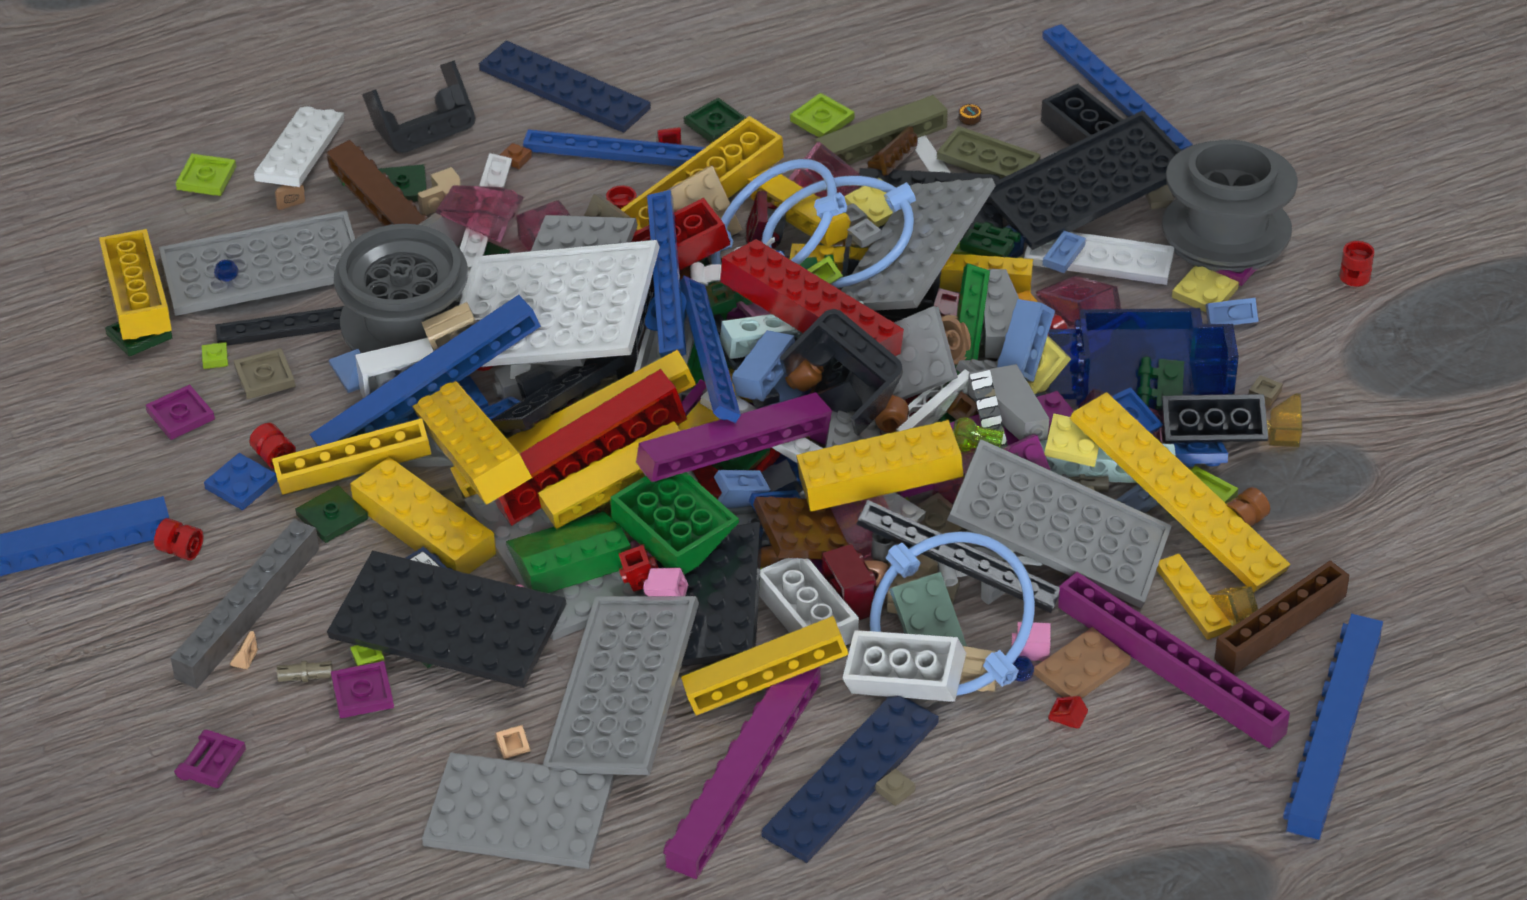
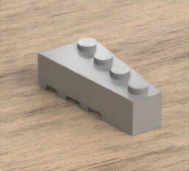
[983,269,1019,358]

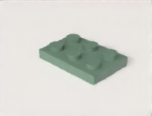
[889,572,967,647]

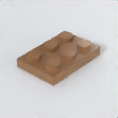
[1034,627,1131,698]

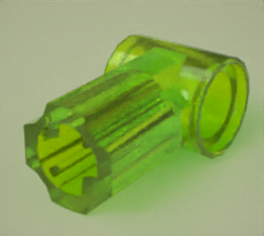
[953,417,1004,452]

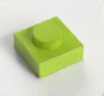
[202,343,228,369]
[350,645,385,666]

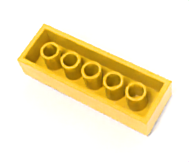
[99,229,172,340]
[796,420,964,511]
[350,457,496,574]

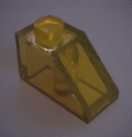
[1267,393,1302,447]
[1210,586,1258,625]

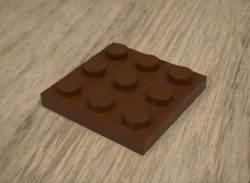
[753,497,848,559]

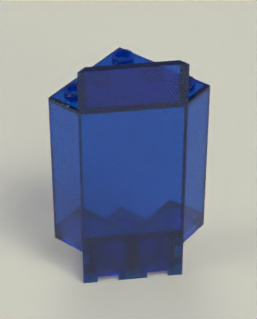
[1048,308,1239,415]

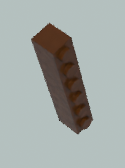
[326,139,427,226]
[1214,560,1350,675]

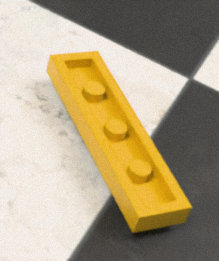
[1156,554,1232,640]

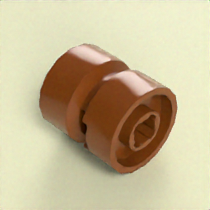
[1226,487,1271,527]

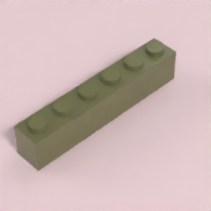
[815,95,948,172]

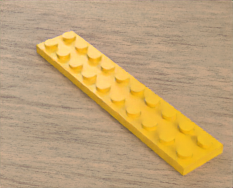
[1070,392,1291,593]

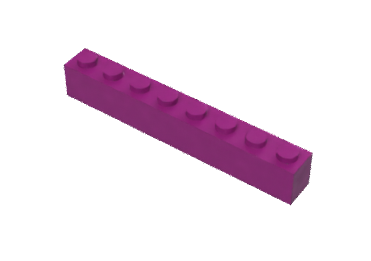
[636,392,832,482]

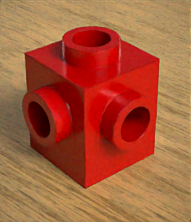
[619,545,659,592]

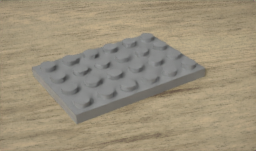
[422,752,614,869]

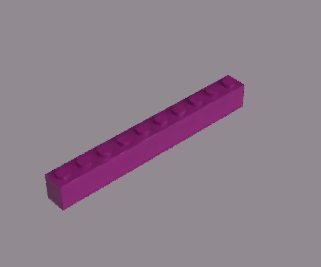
[1058,572,1290,749]
[663,666,820,880]

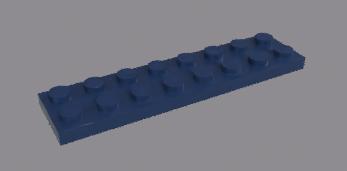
[479,40,651,133]
[761,696,939,863]

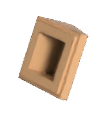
[230,631,258,669]
[495,725,530,759]

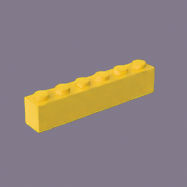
[747,168,851,247]
[272,418,431,495]
[538,422,681,529]
[681,616,849,716]

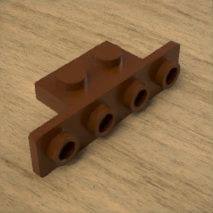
[867,126,918,175]

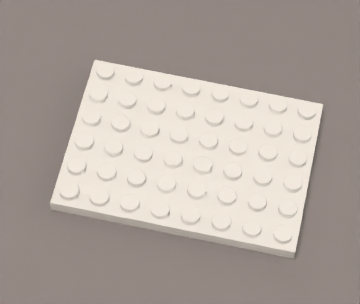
[459,240,660,367]

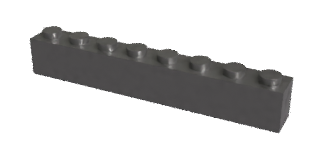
[171,519,319,689]

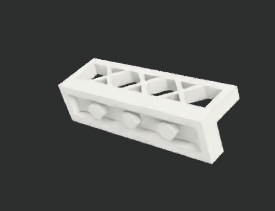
[881,369,969,435]

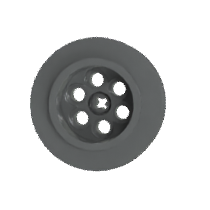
[1162,140,1298,272]
[334,224,468,353]

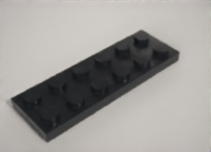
[491,356,625,433]

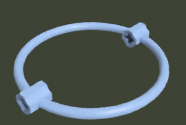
[711,159,847,265]
[762,176,916,288]
[870,532,1035,696]

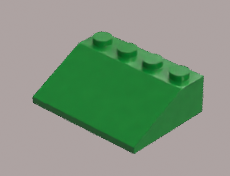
[610,472,739,575]
[506,511,631,593]

